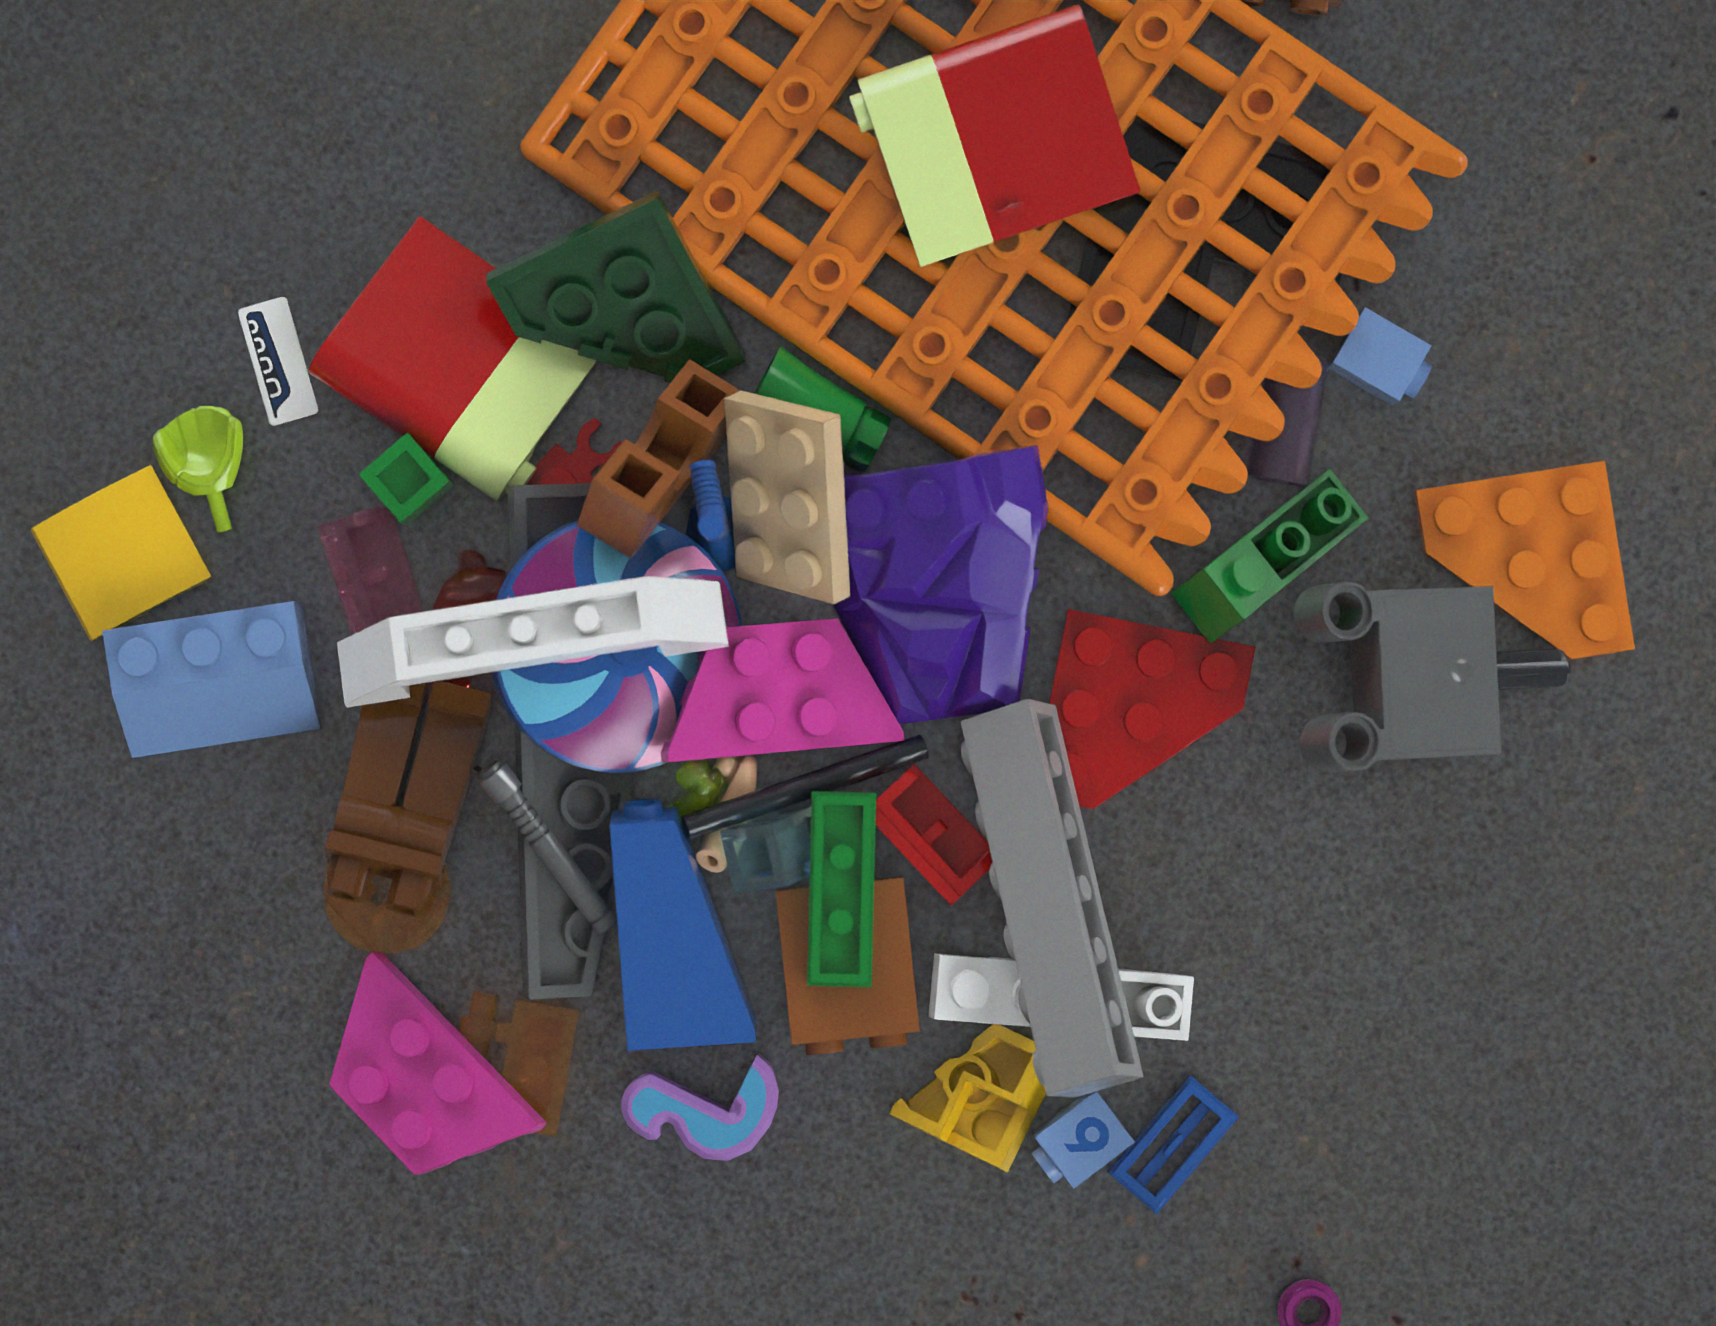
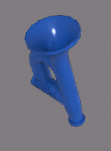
[685,460,736,571]

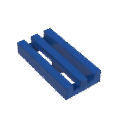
[1107,1074,1239,1214]

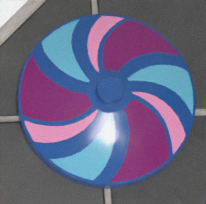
[491,521,742,773]

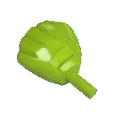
[152,406,243,533]

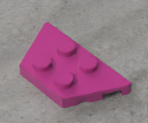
[661,618,904,762]
[329,952,547,1175]

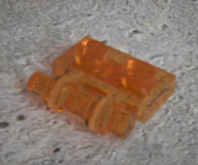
[459,990,580,1137]

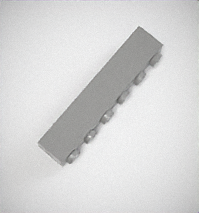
[960,699,1144,1097]

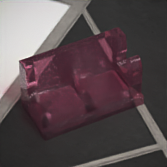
[317,507,424,635]

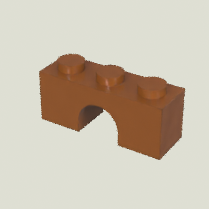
[577,359,741,559]

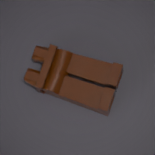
[325,681,492,918]

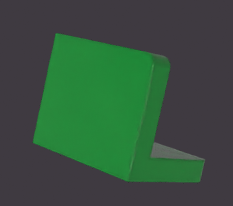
[358,433,455,526]

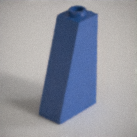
[610,799,756,1051]

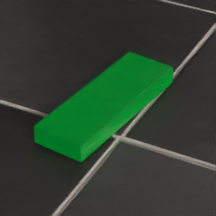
[807,791,876,987]

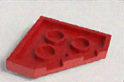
[1048,609,1256,809]

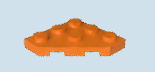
[1413,461,1635,660]

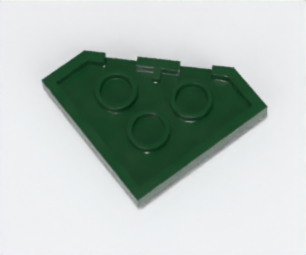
[485,190,745,383]

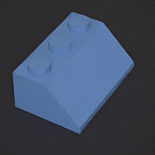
[102,601,322,758]

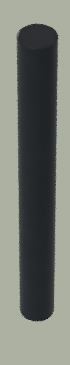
[681,735,928,840]

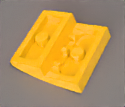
[30,465,212,642]

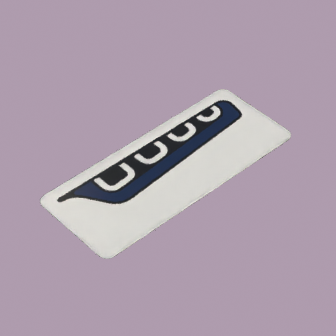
[238,297,318,426]

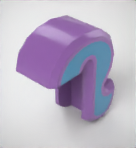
[622,1052,779,1161]

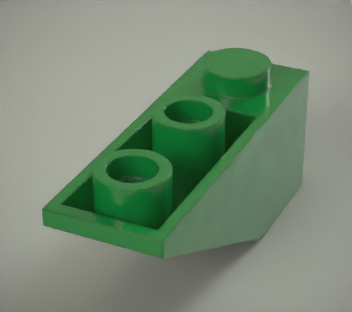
[1171,468,1369,643]

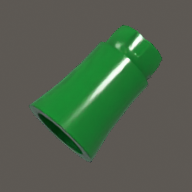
[754,345,892,473]

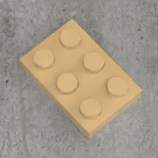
[724,391,850,604]

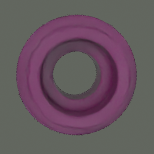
[1277,1279,1342,1326]

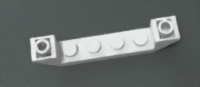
[337,576,729,707]

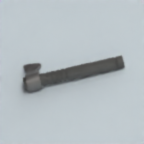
[473,760,617,934]

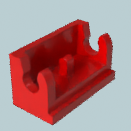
[876,764,993,906]

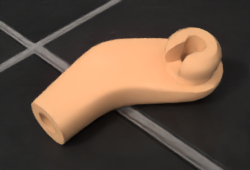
[696,755,758,873]

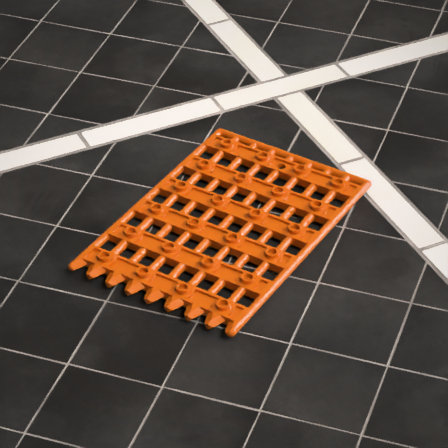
[520,0,1468,596]

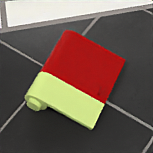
[849,4,1141,267]
[308,216,598,503]

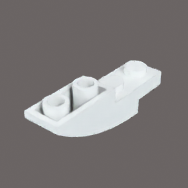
[928,953,1194,1041]

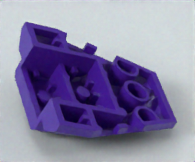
[833,445,1048,724]

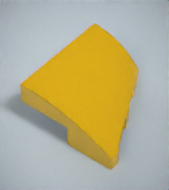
[889,1024,1046,1173]

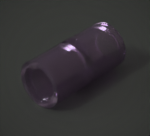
[1246,356,1330,487]

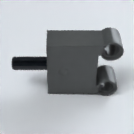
[1294,581,1571,772]

